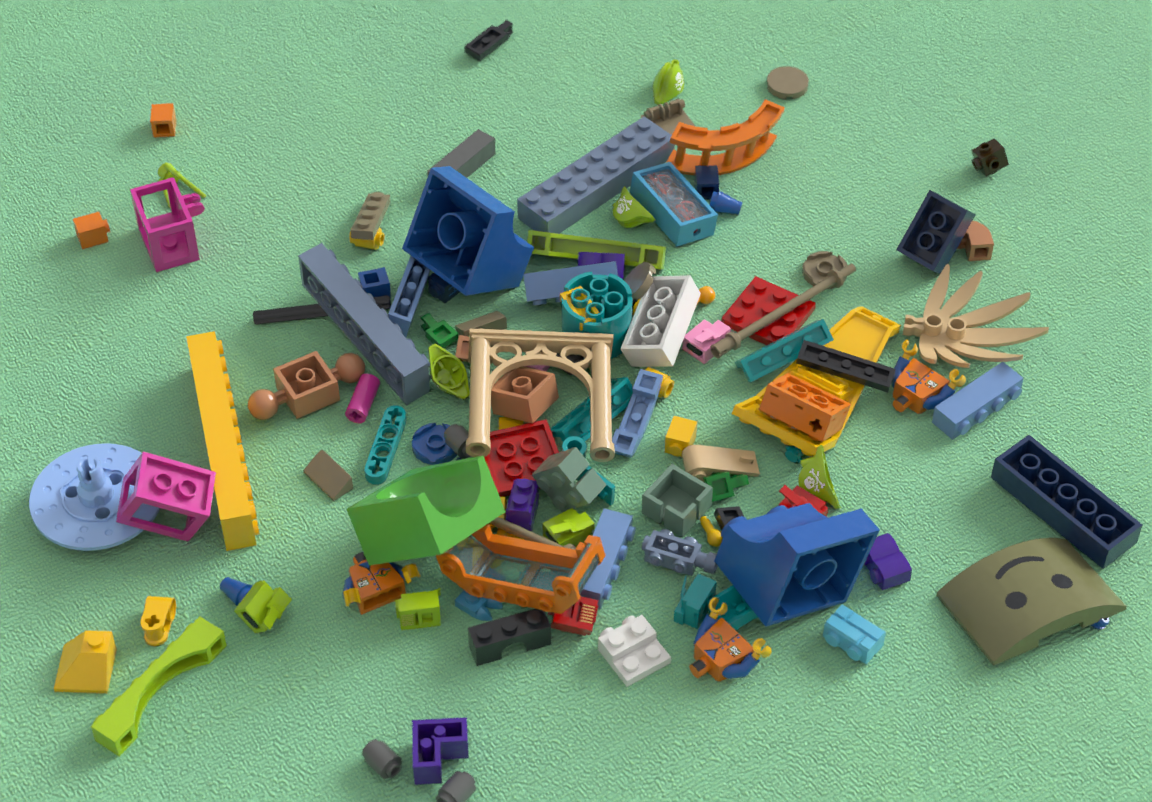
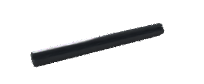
[253,295,391,325]

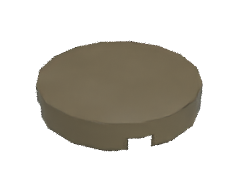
[767,66,809,99]
[802,251,848,289]
[624,262,656,300]

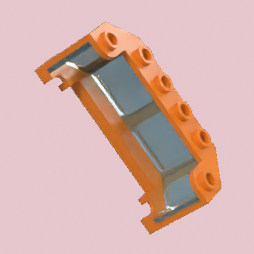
[436,524,606,614]

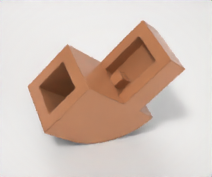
[957,221,994,261]

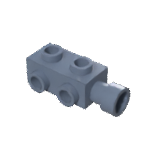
[642,529,718,576]

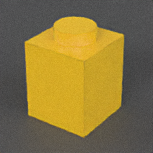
[665,416,697,457]

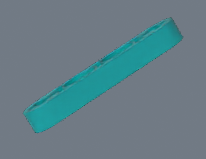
[365,405,406,485]

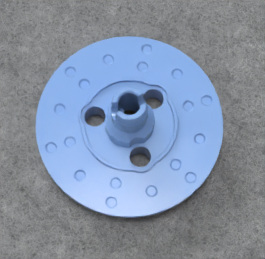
[29,443,160,551]

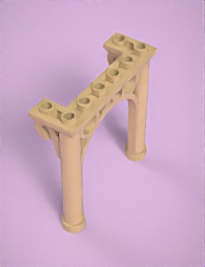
[466,328,615,462]

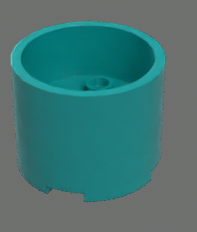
[561,272,633,359]

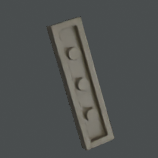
[351,192,390,240]

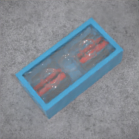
[629,162,718,247]

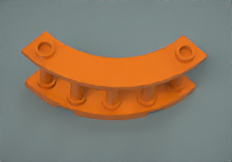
[666,99,785,176]

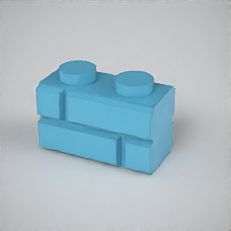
[823,605,886,665]

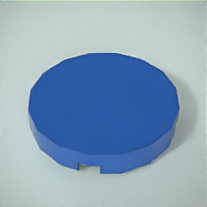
[412,423,457,465]

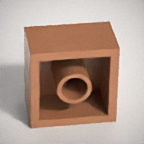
[491,366,559,423]

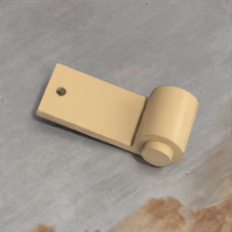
[682,445,760,482]

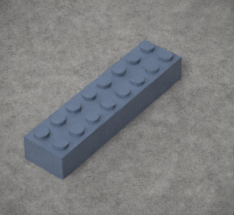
[517,116,675,234]
[298,243,431,405]

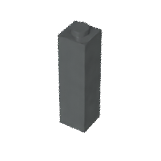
[427,129,496,178]

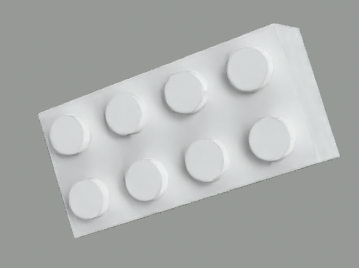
[621,275,701,367]

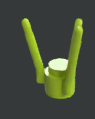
[158,162,206,208]

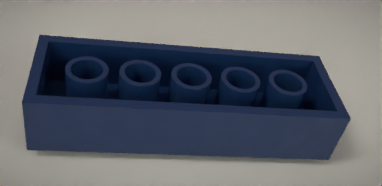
[991,435,1143,569]

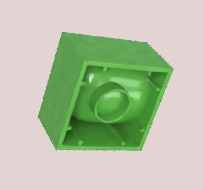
[346,455,505,566]

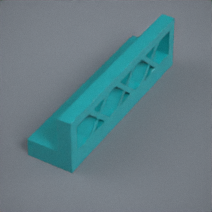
[735,319,834,382]
[550,377,633,442]

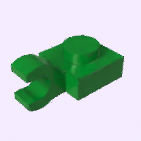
[421,313,458,348]
[703,471,749,502]

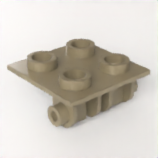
[640,98,695,135]

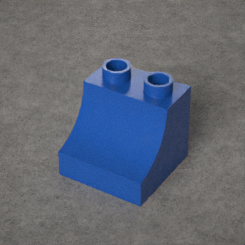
[402,166,534,296]
[714,503,880,627]

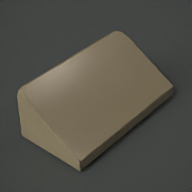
[455,311,507,337]
[303,450,353,501]

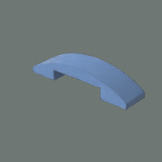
[612,369,663,458]

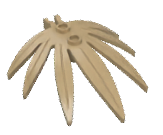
[903,264,1049,368]

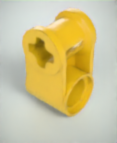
[140,596,176,646]

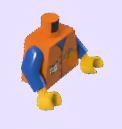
[891,340,966,414]
[342,552,420,615]
[689,597,772,681]

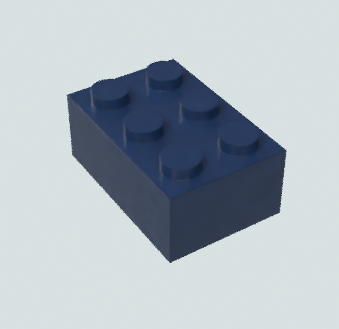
[896,190,976,274]

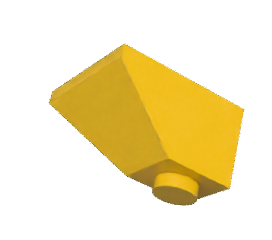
[54,630,117,694]

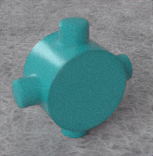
[785,445,803,463]

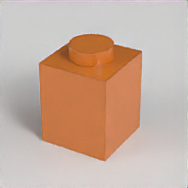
[150,103,176,138]
[73,212,110,249]

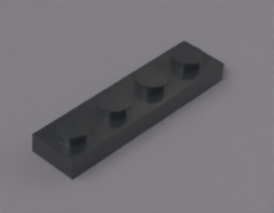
[796,340,896,393]

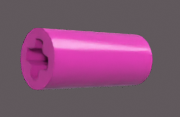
[345,374,380,423]

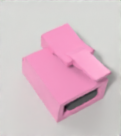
[682,319,731,364]

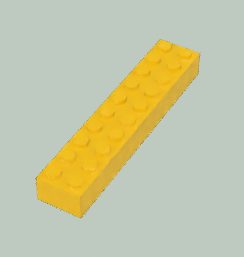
[186,331,260,551]

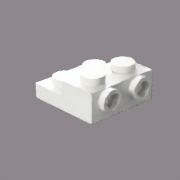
[598,615,671,687]

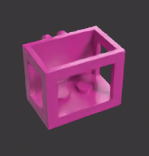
[130,177,205,272]
[116,451,216,542]

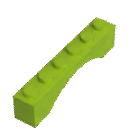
[527,230,666,269]
[91,616,227,757]

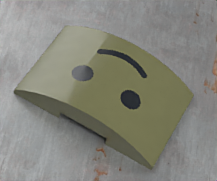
[936,538,1127,666]

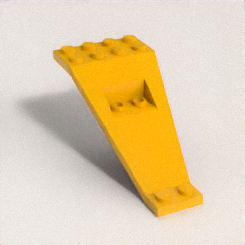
[732,306,901,457]

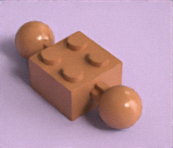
[248,351,365,420]

